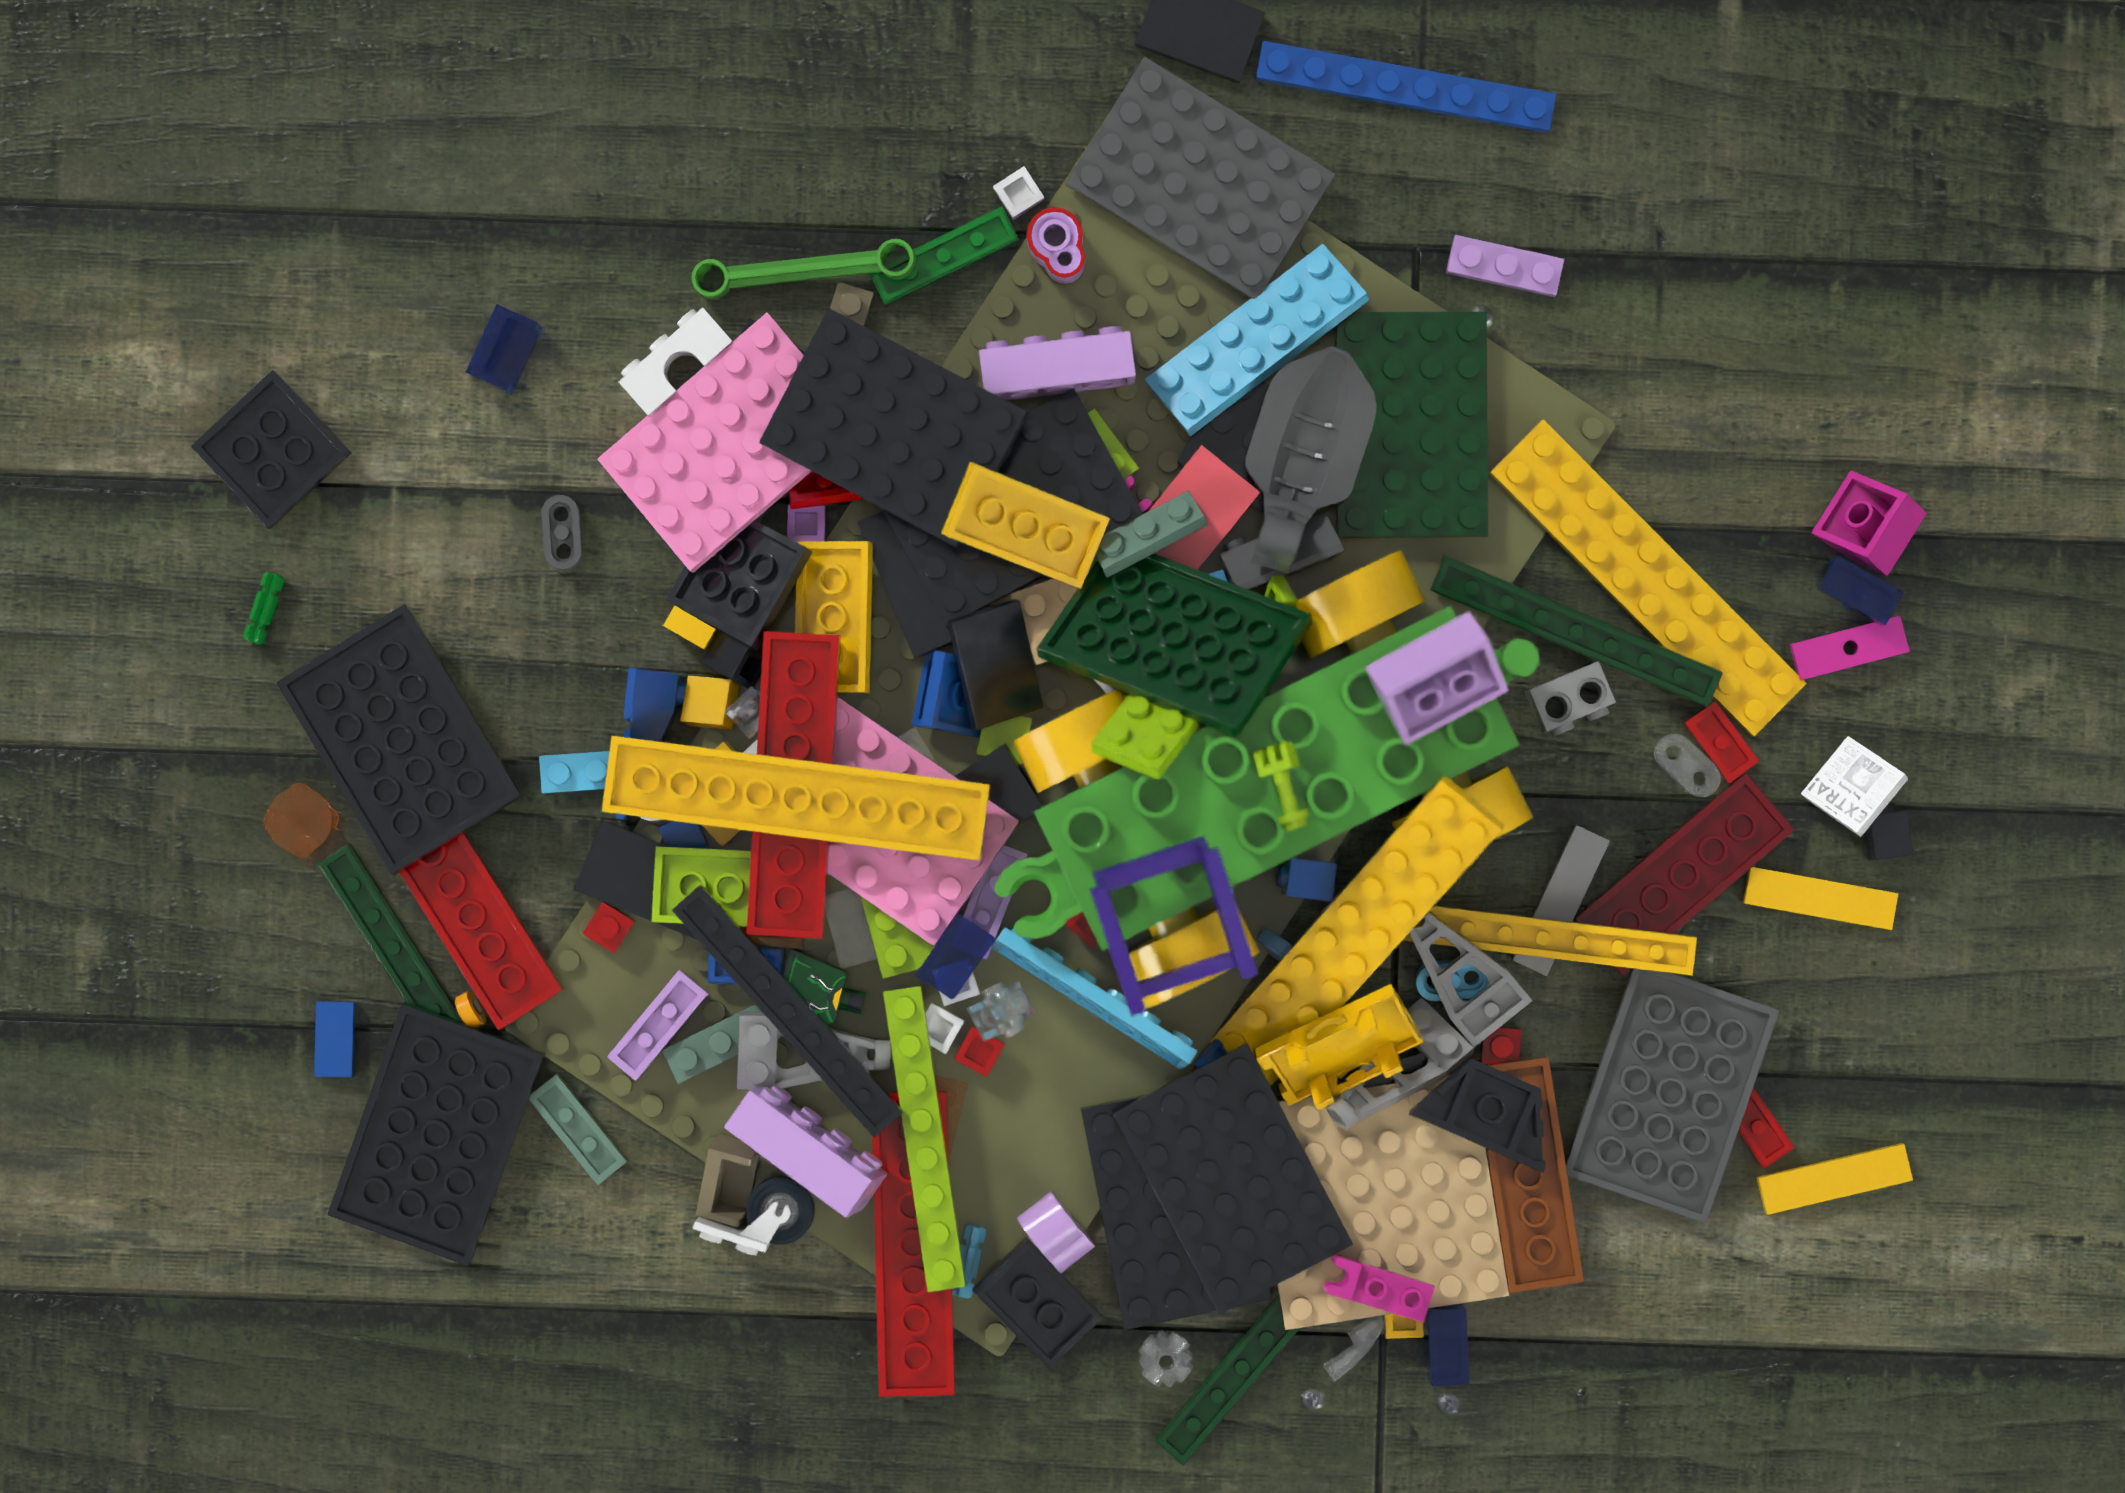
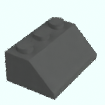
[1218,512,1345,591]

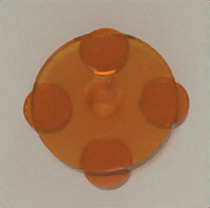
[263,782,339,858]

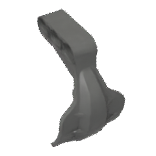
[1245,347,1376,574]

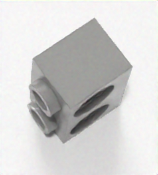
[1525,661,1616,736]

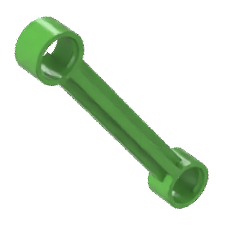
[692,239,916,300]

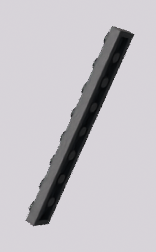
[672,884,903,1137]

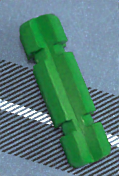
[243,572,285,645]

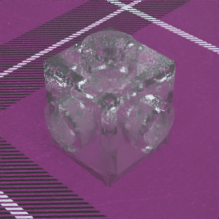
[966,981,1036,1042]
[1138,1329,1194,1388]

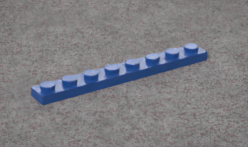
[1256,41,1556,133]

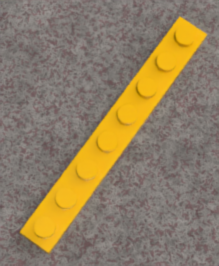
[1403,905,1697,975]

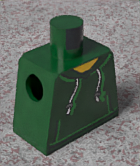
[784,948,866,1025]

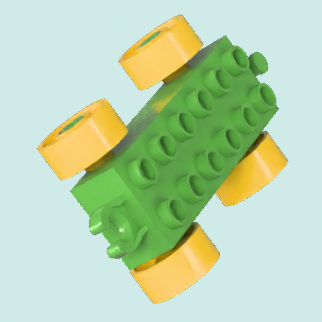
[994,550,1539,1009]

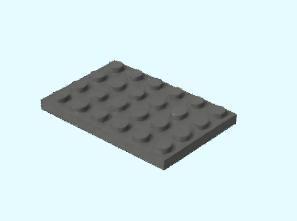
[1066,56,1335,299]
[1565,968,1780,1223]

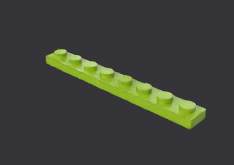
[883,986,966,1292]

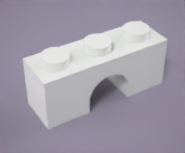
[619,307,733,416]

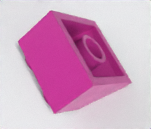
[1811,470,1927,576]

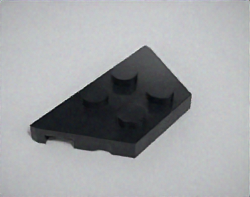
[1409,1059,1546,1173]

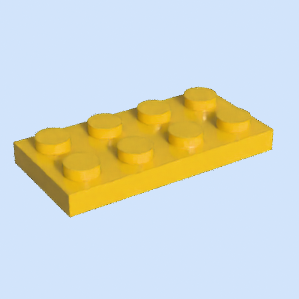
[941,462,1110,589]
[795,541,873,693]

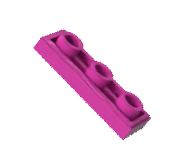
[1789,616,1910,680]

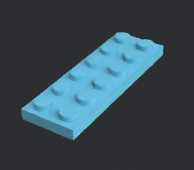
[1145,244,1369,437]
[991,927,1197,1070]

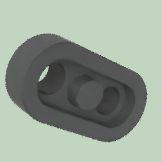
[541,495,583,571]

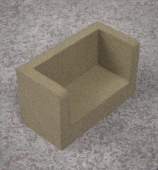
[695,1134,760,1227]

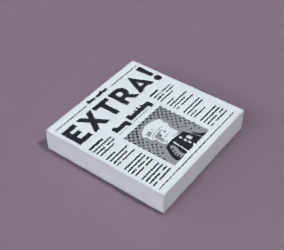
[1801,736,1908,837]

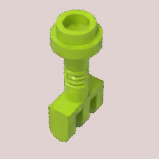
[1254,741,1309,831]

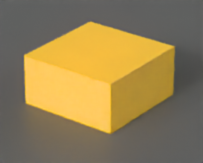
[663,606,718,651]
[680,676,740,730]

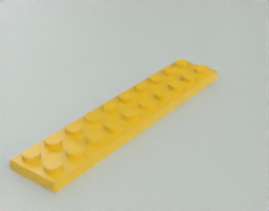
[1489,419,1807,737]
[602,736,990,861]
[1210,775,1504,1086]

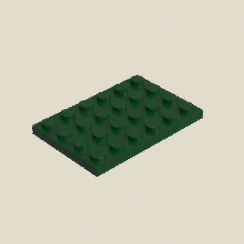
[1336,312,1488,538]
[1036,553,1312,737]

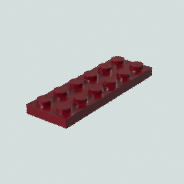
[1574,773,1795,976]

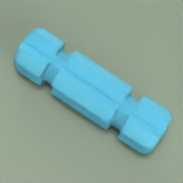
[953,1224,986,1298]

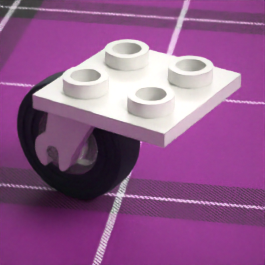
[693,1176,815,1255]

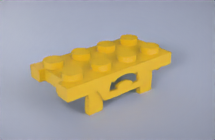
[1255,984,1424,1110]

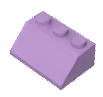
[1365,612,1509,746]

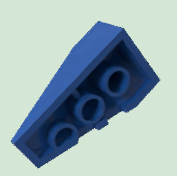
[616,668,687,820]

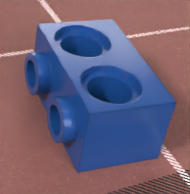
[1276,858,1337,902]

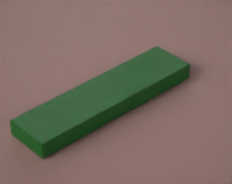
[869,206,1019,307]

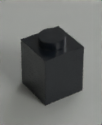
[701,630,762,691]
[1864,804,1914,860]

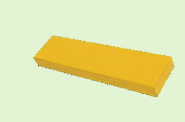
[1742,867,1899,930]
[1756,1143,1913,1215]

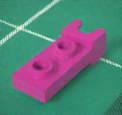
[1323,1254,1435,1323]

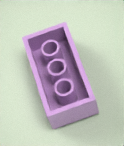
[979,326,1136,401]
[724,1085,888,1218]

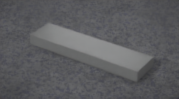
[1512,825,1610,976]

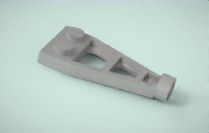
[1409,911,1533,1047]
[1326,997,1474,1130]
[737,1012,891,1090]

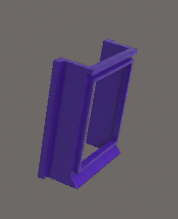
[1090,836,1258,1017]

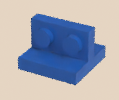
[912,651,981,738]

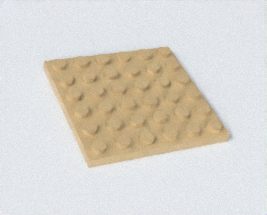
[1278,1074,1509,1330]

